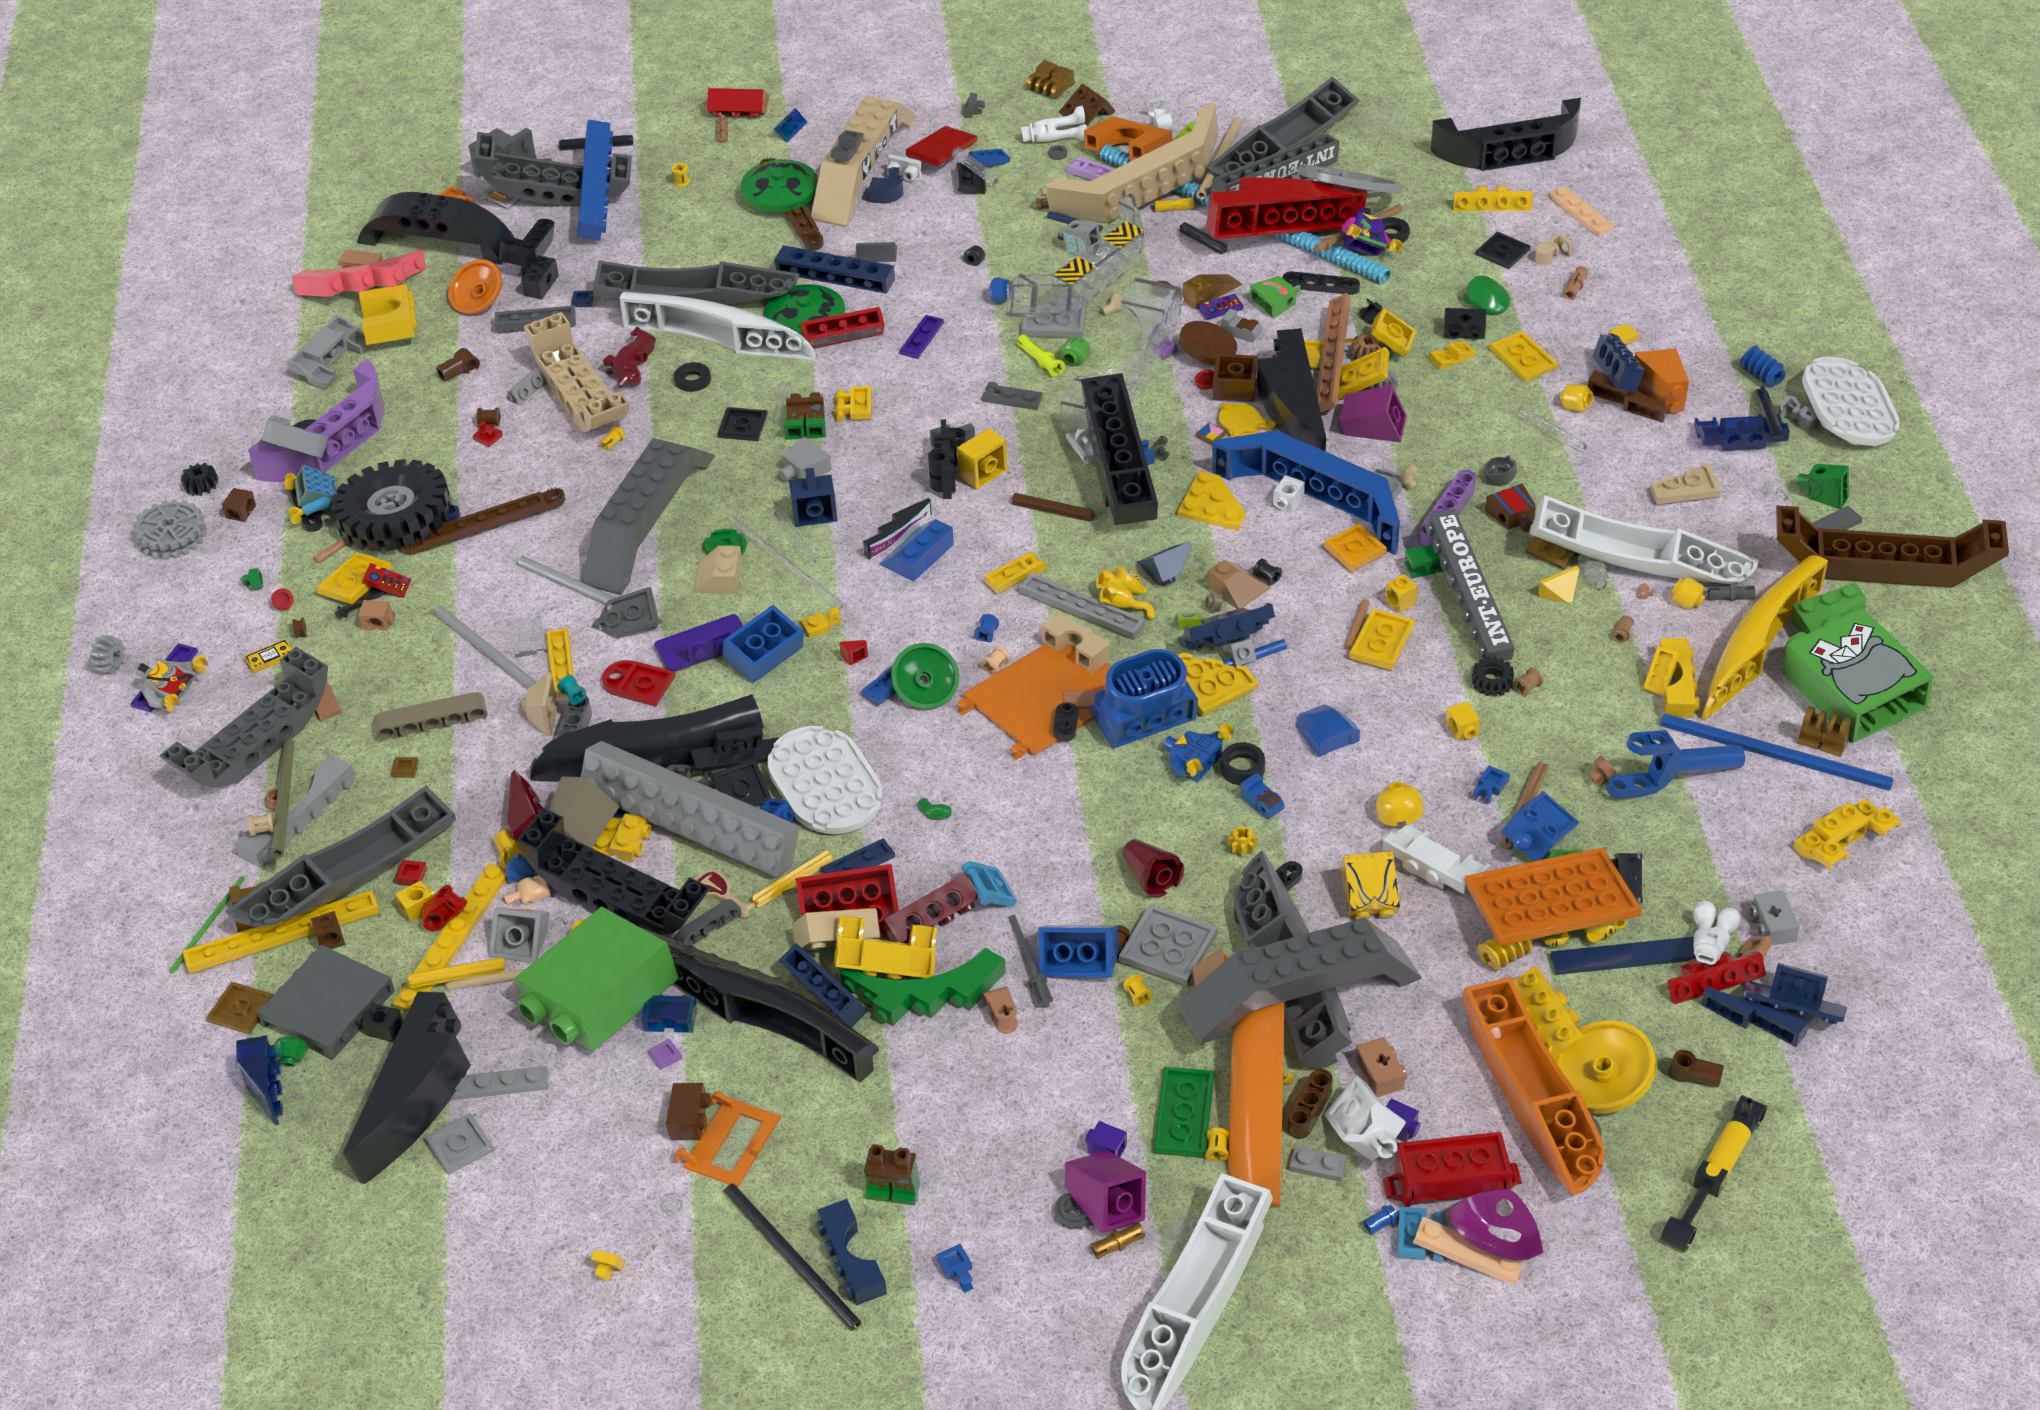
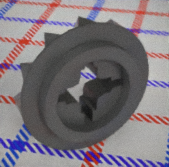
[1054,1193,1092,1230]

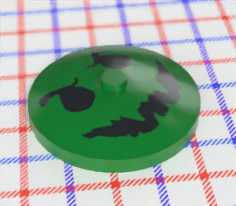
[741,159,818,213]
[765,284,845,335]

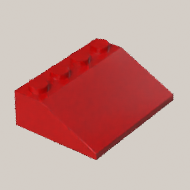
[795,864,899,939]

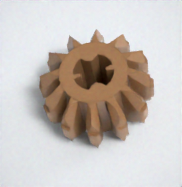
[1351,333,1385,359]

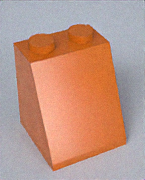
[1634,348,1689,414]

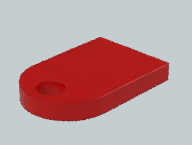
[602,660,676,707]

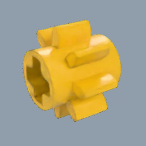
[1228,826,1258,856]

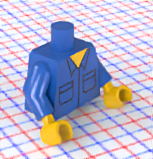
[1163,723,1235,783]

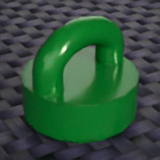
[240,568,263,590]

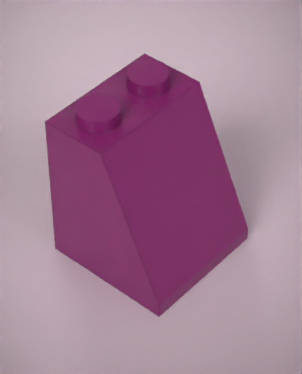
[1338,385,1407,443]
[1065,1150,1146,1233]

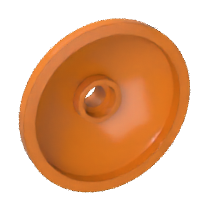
[448,259,502,315]

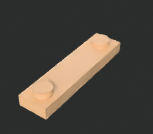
[1413,1217,1524,1285]

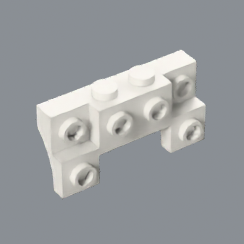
[1382,824,1491,894]

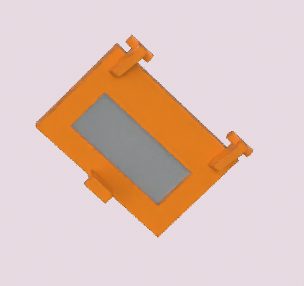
[674,1090,781,1187]

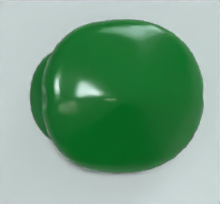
[1463,275,1510,315]

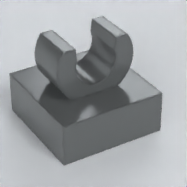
[964,92,985,118]

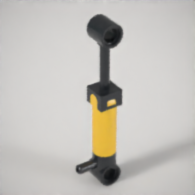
[1660,1095,1767,1252]

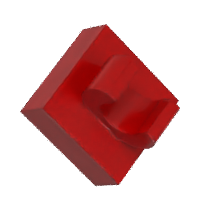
[472,421,503,447]

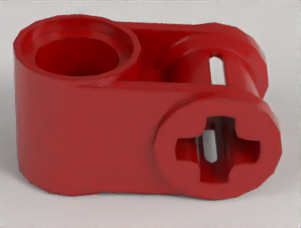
[421,885,467,931]

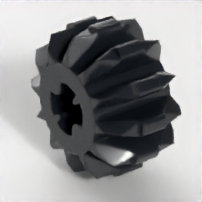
[181,462,218,496]

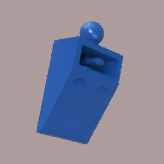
[1501,791,1580,861]

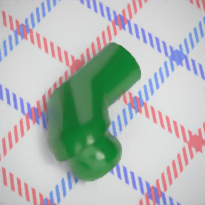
[917,798,952,820]

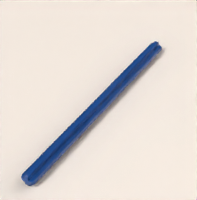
[1660,713,1893,791]

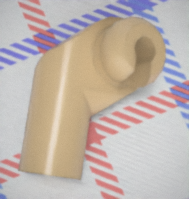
[1100,293,1123,316]
[1399,464,1418,490]

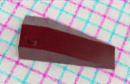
[507,770,543,841]

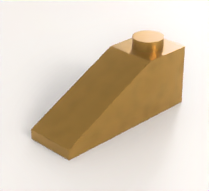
[1183,274,1242,309]

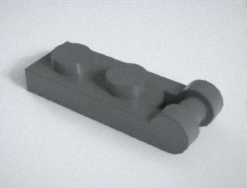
[981,382,1043,410]

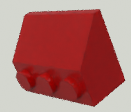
[707,88,769,117]

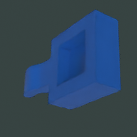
[936,1244,974,1293]

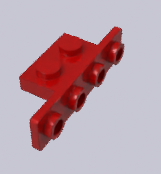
[1667,951,1766,1004]

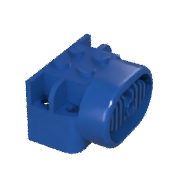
[1089,649,1198,749]

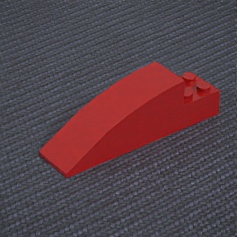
[1206,177,1367,240]

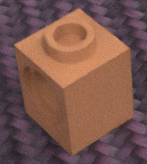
[358,600,395,631]

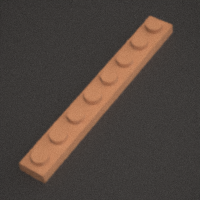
[1316,293,1351,413]

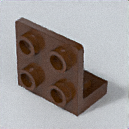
[1059,83,1116,126]

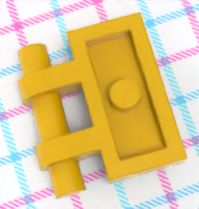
[834,386,872,422]

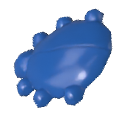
[505,853,539,883]

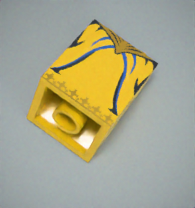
[1340,851,1400,920]

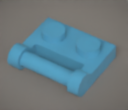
[961,861,1017,907]

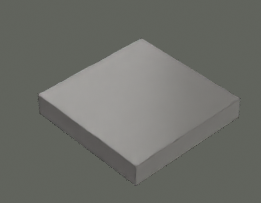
[424,1113,494,1175]

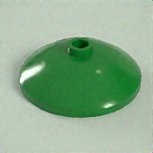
[891,643,959,710]

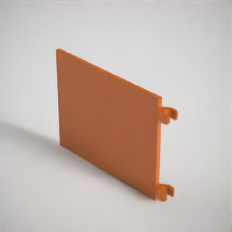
[957,644,1111,760]

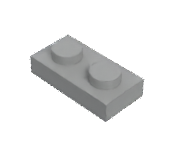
[1289,1146,1347,1182]

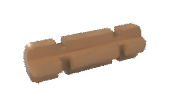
[717,115,728,143]

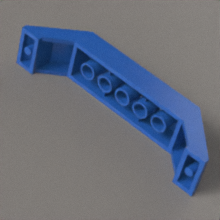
[1212,430,1400,555]

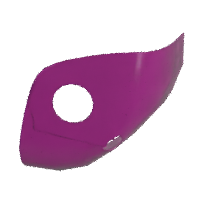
[1449,1189,1543,1261]

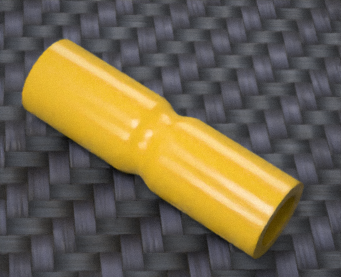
[1154,198,1194,212]

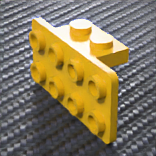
[1513,966,1582,1059]

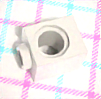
[1273,475,1305,512]

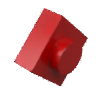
[396,860,427,885]

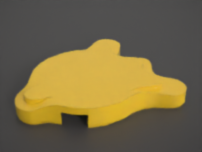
[1219,403,1276,437]

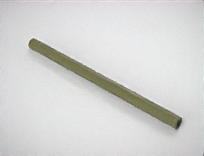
[272,739,294,858]

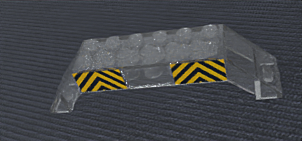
[1006,194,1144,317]

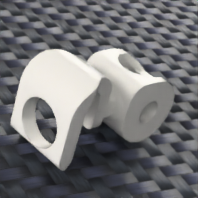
[1147,98,1173,130]

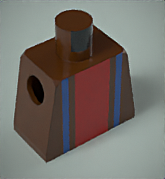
[1485,483,1536,532]

